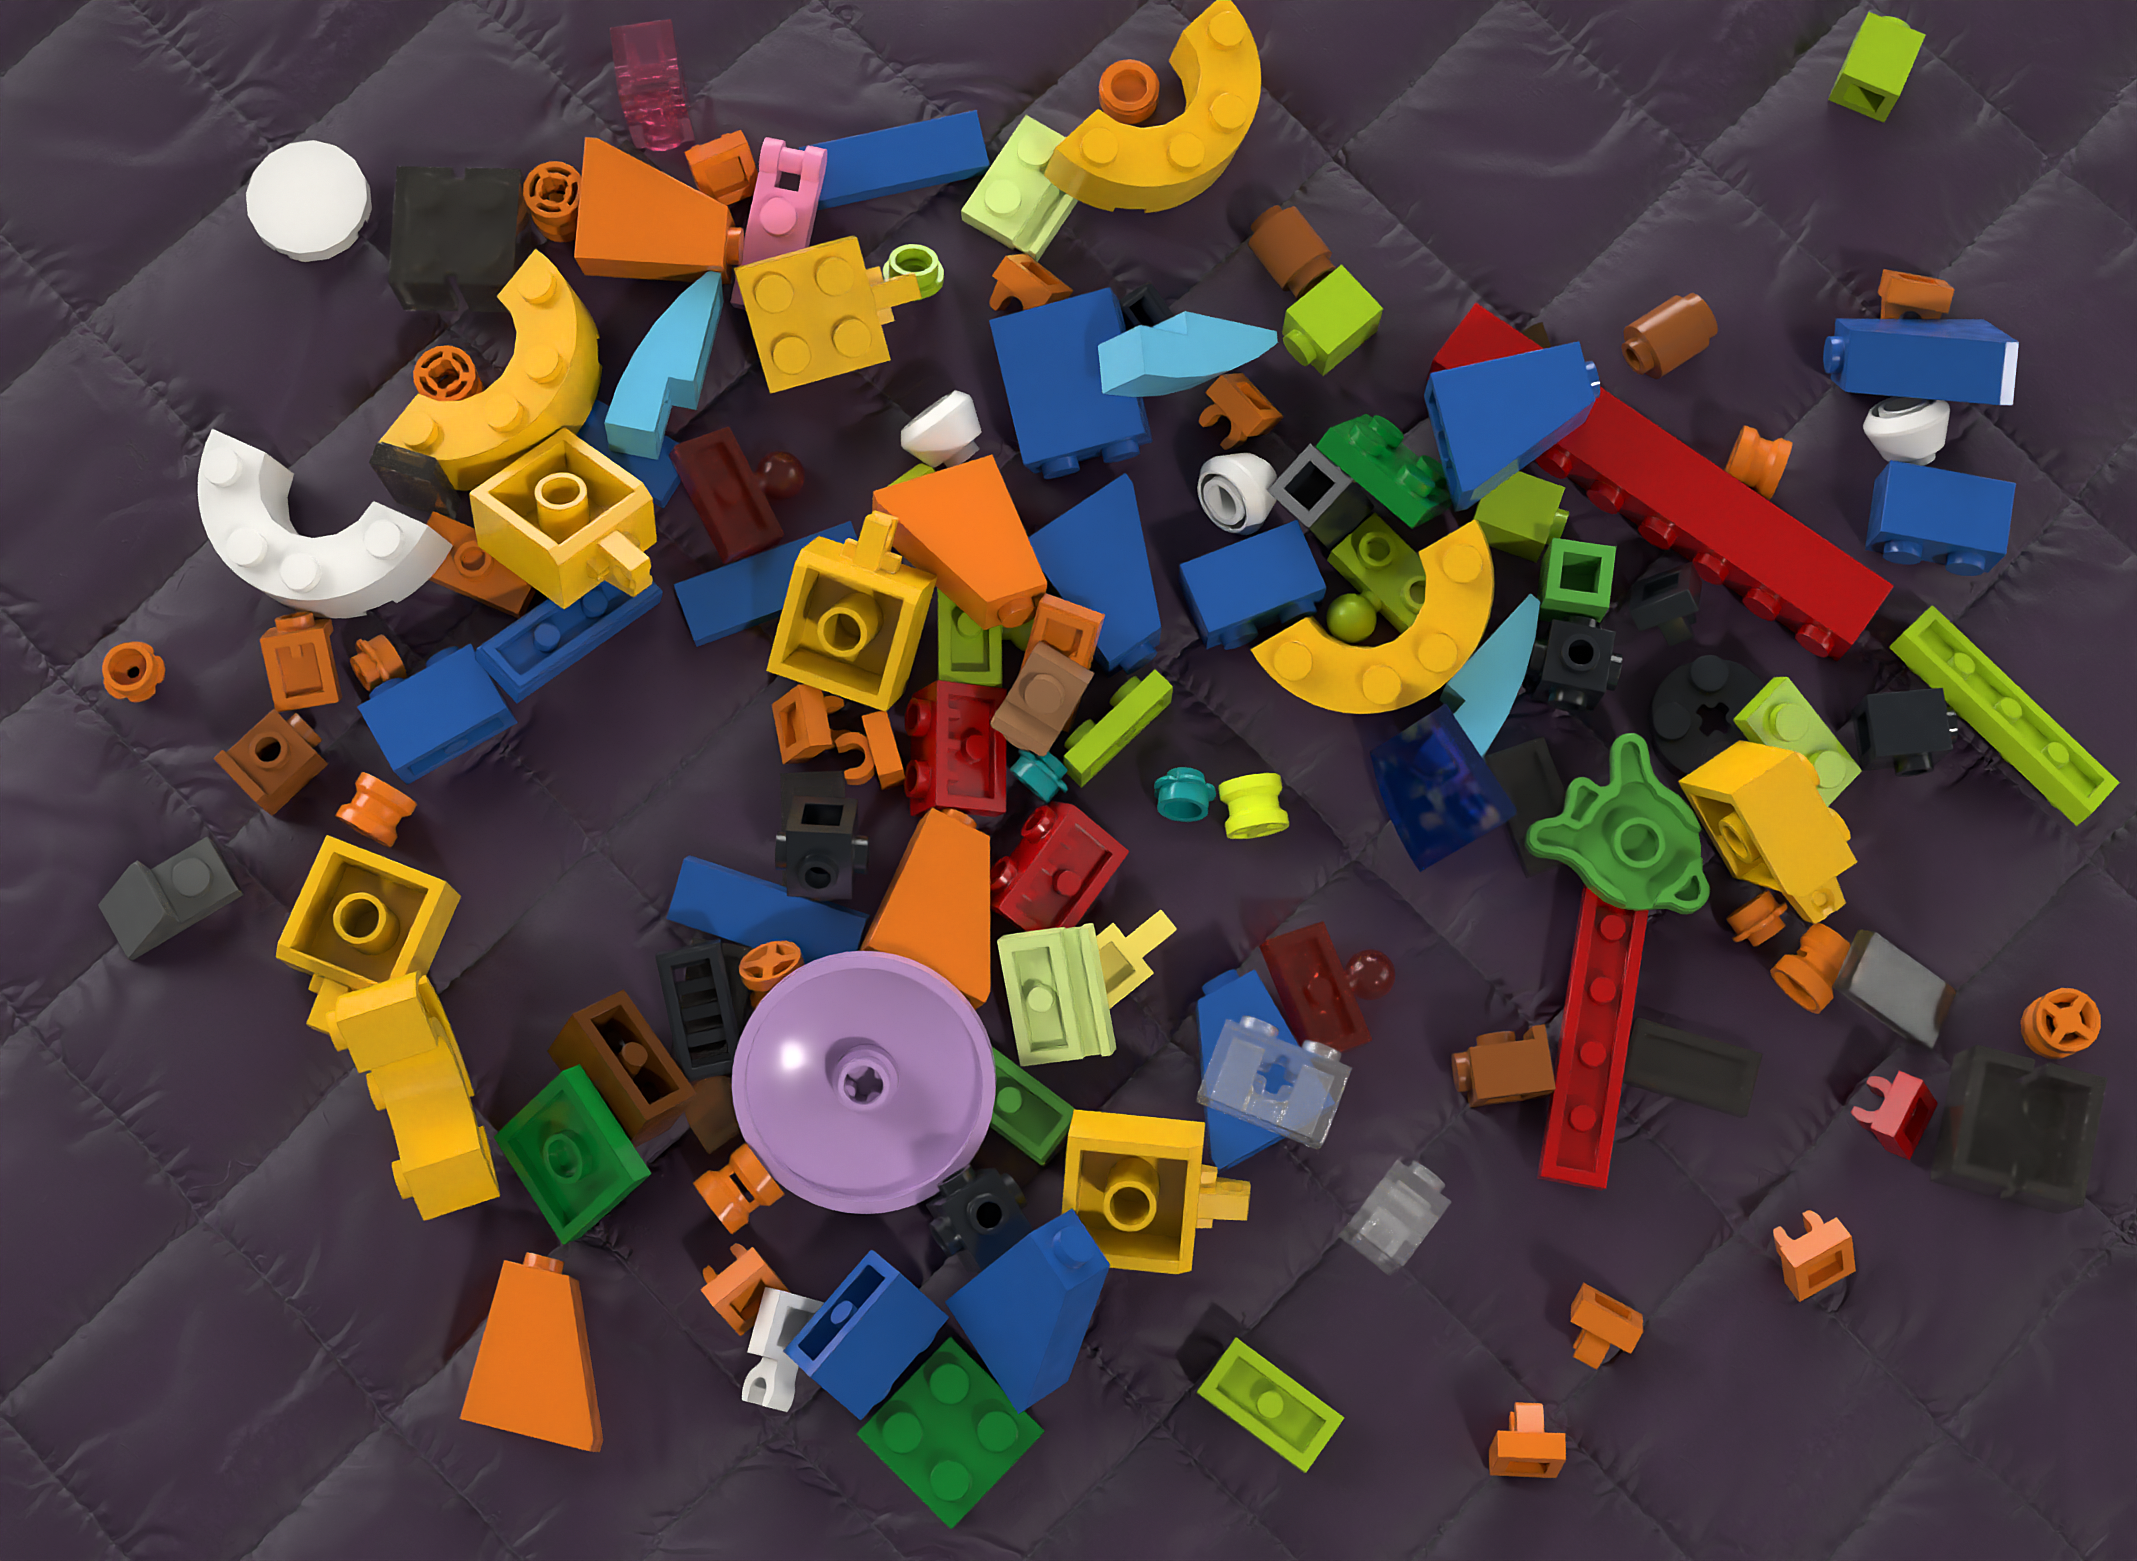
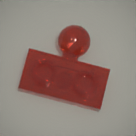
[669,426,805,564]
[1259,921,1396,1065]

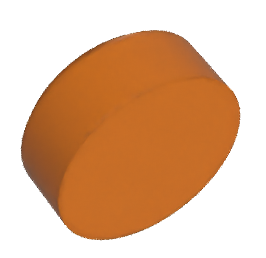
[1099,59,1159,124]

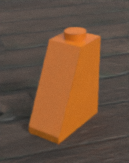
[574,137,744,284]
[872,455,1047,630]
[859,808,990,1010]
[460,1252,603,1452]

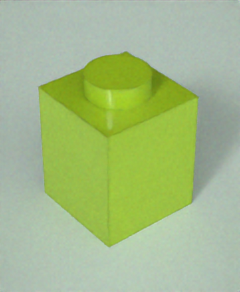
[1828,12,1926,123]
[1282,264,1383,376]
[1472,471,1569,562]

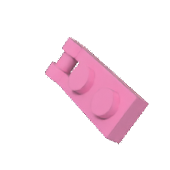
[730,137,827,310]

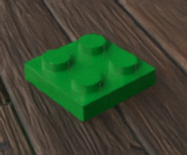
[1316,414,1452,529]
[494,1064,652,1245]
[856,1337,1045,1530]

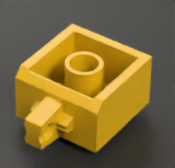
[734,235,922,394]
[469,427,657,610]
[766,510,937,712]
[1678,740,1857,924]
[276,835,461,1036]
[1061,1109,1251,1274]

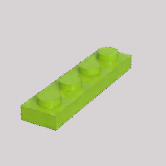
[1889,605,2120,826]

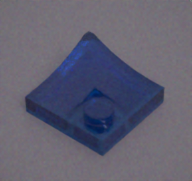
[1370,703,1518,872]

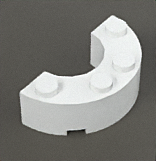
[198,429,453,619]

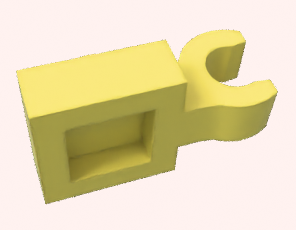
[1096,910,1177,1009]

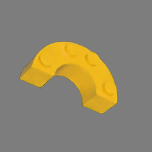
[1044,0,1261,213]
[379,249,602,491]
[1250,519,1495,714]
[326,970,500,1221]

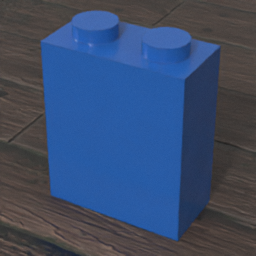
[989,287,1153,479]

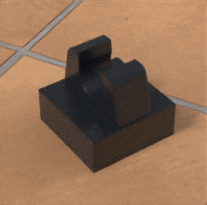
[1629,561,1702,646]

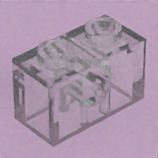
[1195,1016,1352,1150]
[1337,1160,1452,1276]

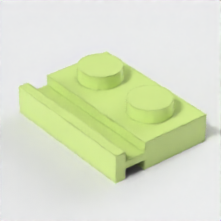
[961,115,1078,262]
[997,923,1117,1066]

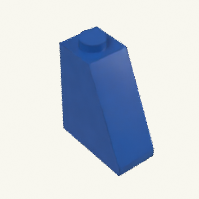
[1823,318,2019,405]
[1424,341,1600,512]
[1028,473,1161,679]
[1195,969,1333,1176]
[945,1208,1110,1414]

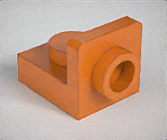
[260,611,342,712]

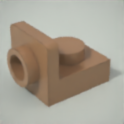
[990,641,1095,756]

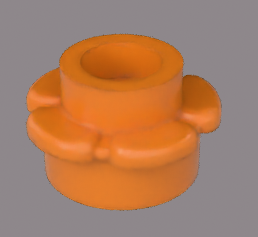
[350,634,407,691]
[102,642,166,703]
[1726,890,1788,947]

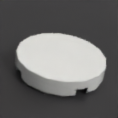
[246,140,372,262]

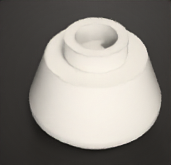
[901,390,982,468]
[1863,396,1950,466]
[1197,453,1277,535]

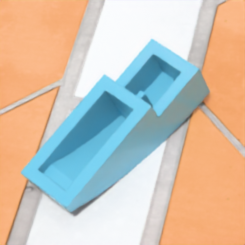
[604,271,724,460]
[1098,311,1278,397]
[1417,593,1540,794]

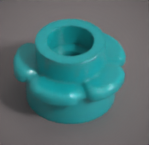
[1010,749,1068,803]
[1154,767,1216,822]

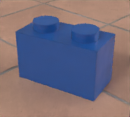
[1865,460,2016,576]
[1178,520,1327,650]
[357,643,518,785]
[783,1249,949,1420]

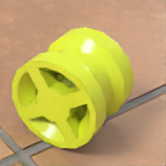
[1218,773,1289,839]

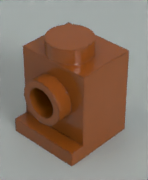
[213,709,328,816]
[1452,1024,1556,1107]

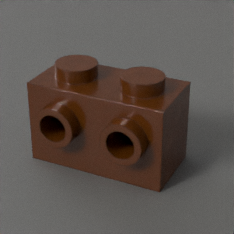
[547,989,697,1148]

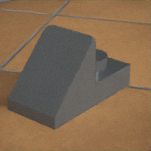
[98,836,244,961]

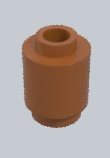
[1248,205,1336,299]
[1621,293,1718,379]

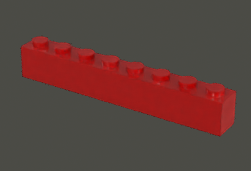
[1426,303,1894,662]

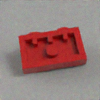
[904,680,1007,817]
[990,801,1130,932]

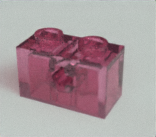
[610,19,695,151]

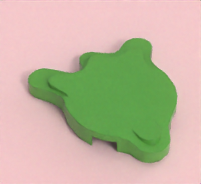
[1524,733,1710,914]

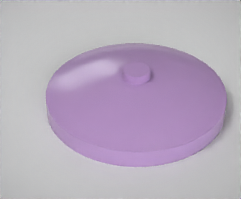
[732,951,996,1214]

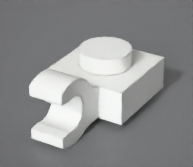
[742,1287,824,1412]

